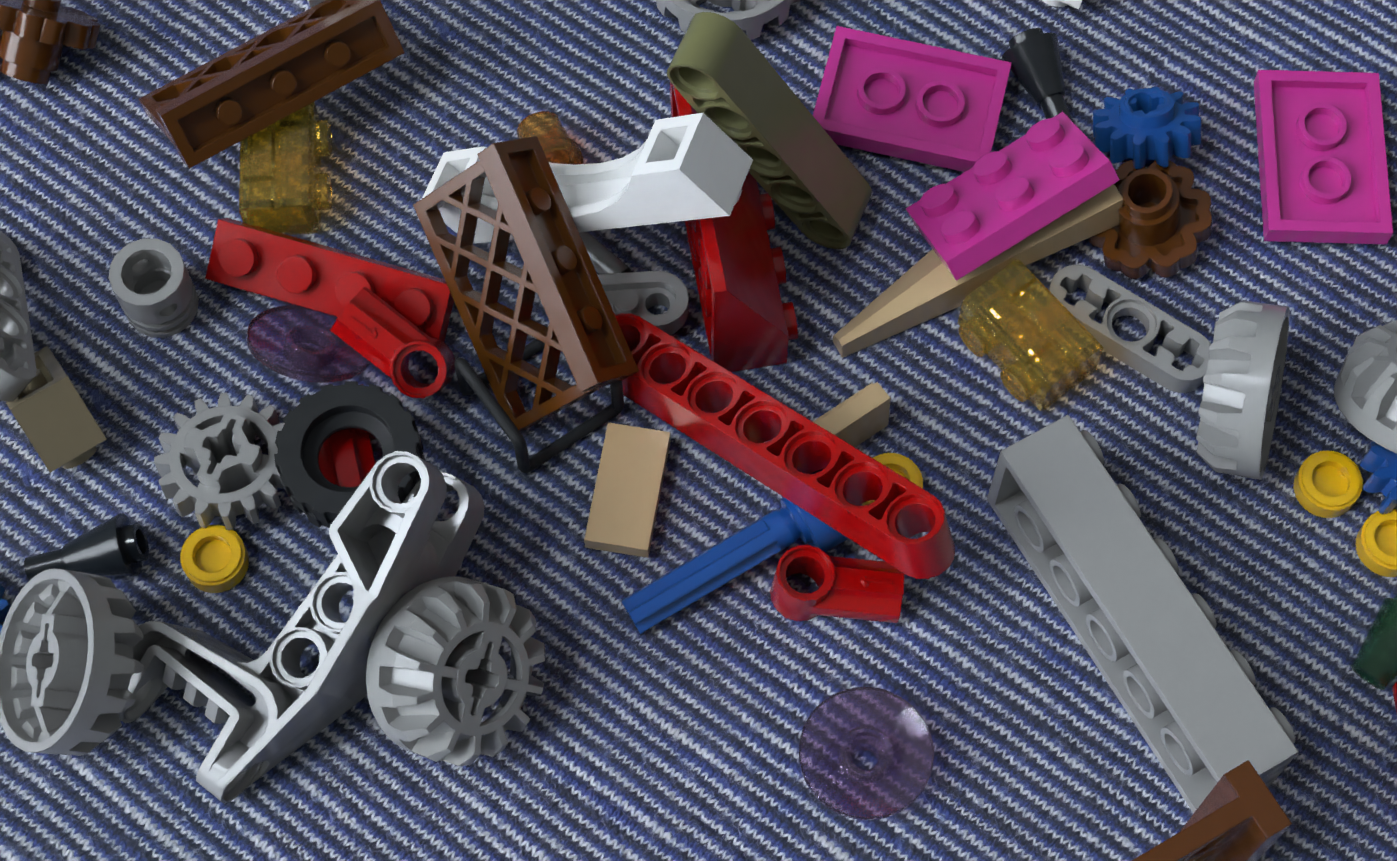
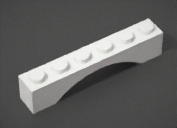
[422,113,753,244]

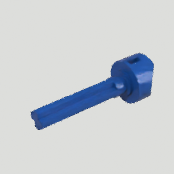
[621,469,849,634]

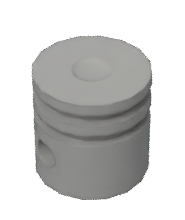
[108,238,199,338]

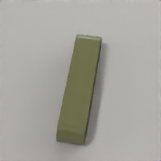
[667,12,872,249]

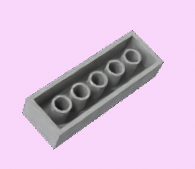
[987,415,1299,813]

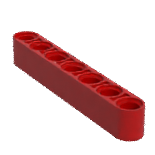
[615,313,955,579]

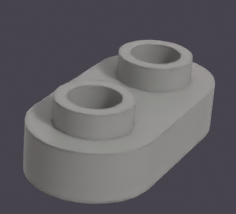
[598,271,689,335]

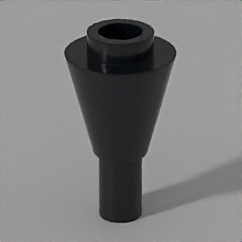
[1002,28,1074,123]
[24,513,149,580]

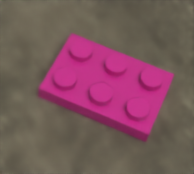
[813,26,1012,172]
[1254,70,1393,244]
[906,112,1119,281]

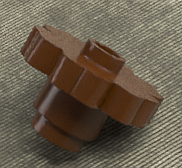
[0,0,101,84]
[1088,160,1212,279]

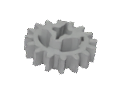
[154,393,285,530]

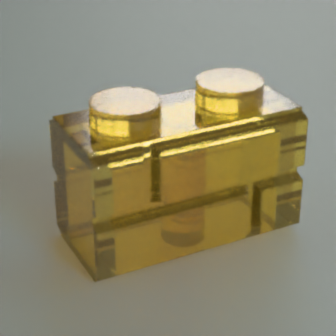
[239,102,332,235]
[958,259,1104,412]

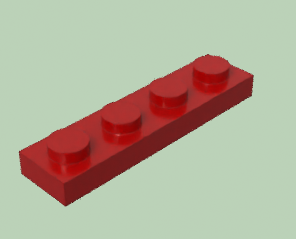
[205,218,454,342]

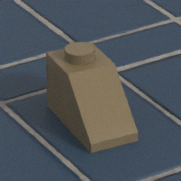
[6,346,107,473]

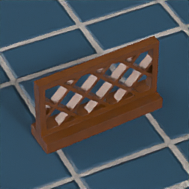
[138,0,405,169]
[413,136,639,432]
[1132,760,1292,861]

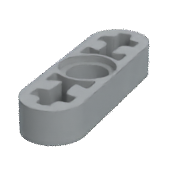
[1046,265,1211,393]

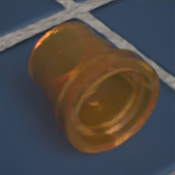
[517,111,583,165]

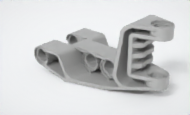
[118,451,485,804]

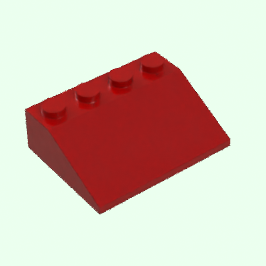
[670,82,798,372]

